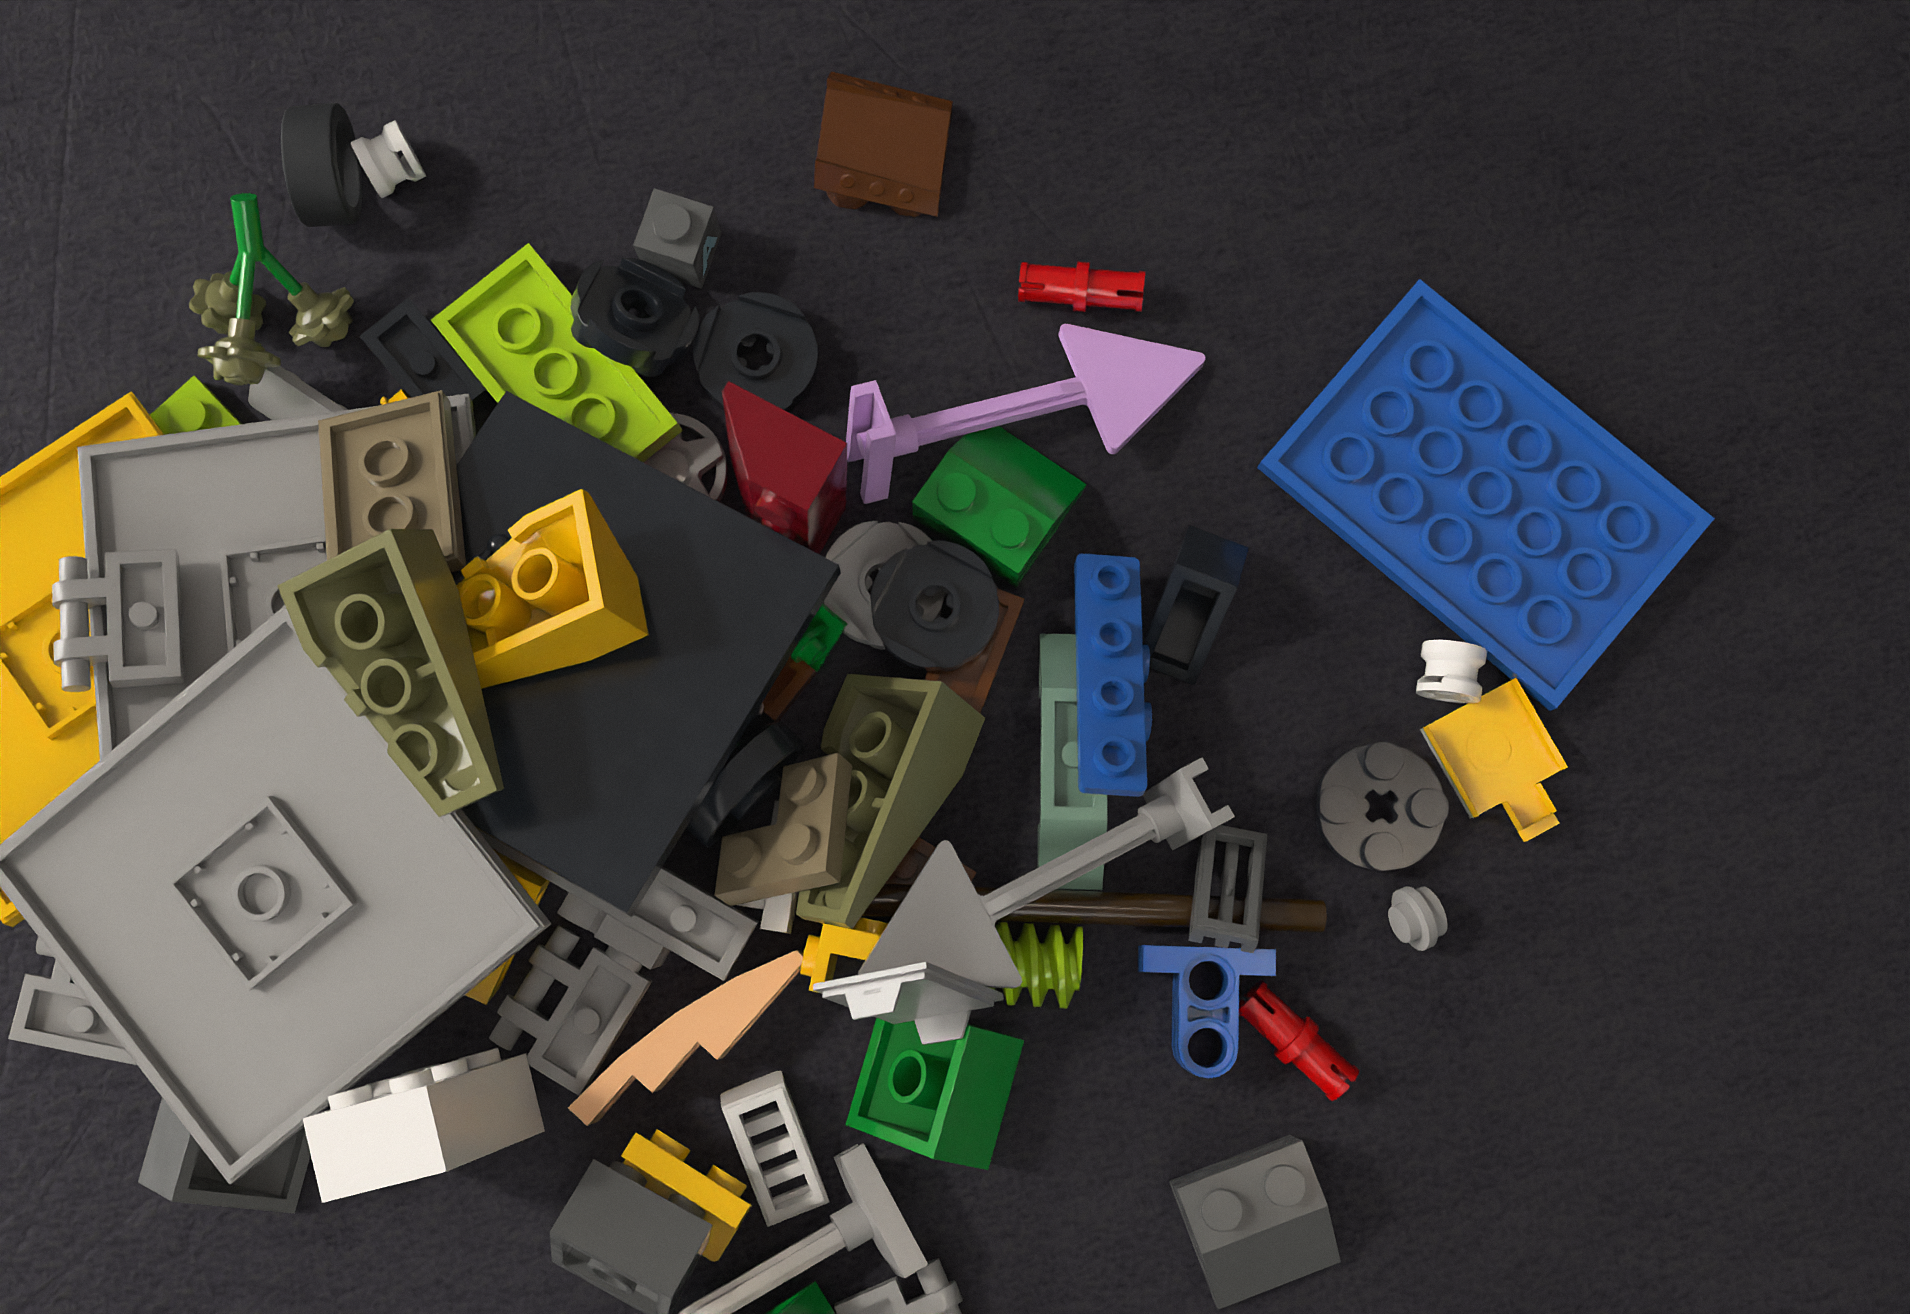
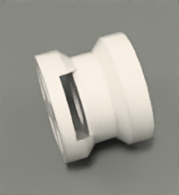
[351,120,426,198]
[1416,640,1487,703]

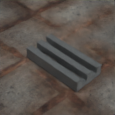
[1188,825,1267,953]

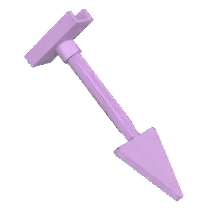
[846,324,1205,504]

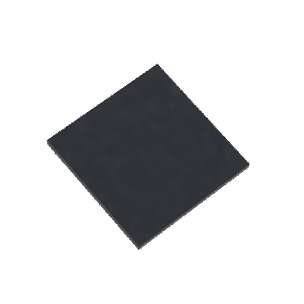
[451,391,841,917]

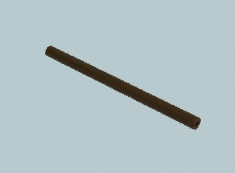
[862,883,1327,933]

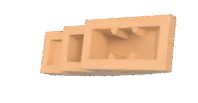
[568,950,804,1126]

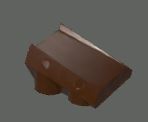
[814,71,953,217]

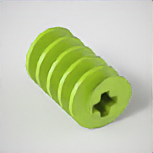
[989,922,1083,1009]

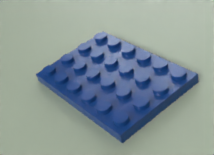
[1257,279,1715,711]

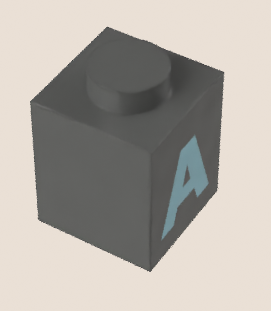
[633,188,722,289]

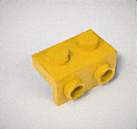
[800,918,889,993]
[621,1129,752,1261]

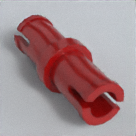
[1018,262,1146,312]
[1239,980,1359,1101]

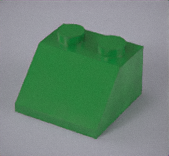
[912,426,1087,588]
[846,1018,1024,1170]

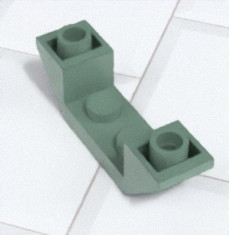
[1037,634,1107,890]

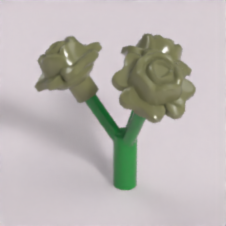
[189,193,354,385]

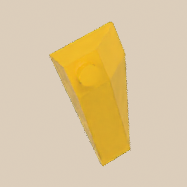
[456,489,649,689]

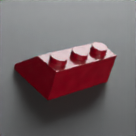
[722,381,847,554]

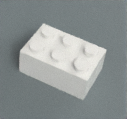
[303,1048,545,1203]

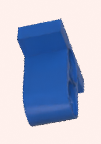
[1137,945,1276,1078]

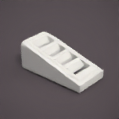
[720,1071,829,1227]

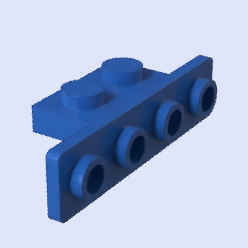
[1074,554,1152,797]

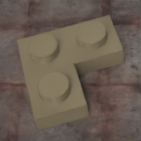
[715,753,852,906]

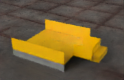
[1420,678,1568,842]

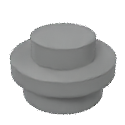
[1388,886,1447,951]

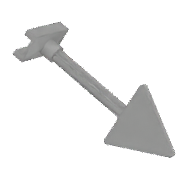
[858,758,1235,989]
[678,1143,928,1314]

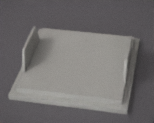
[813,962,1003,1045]

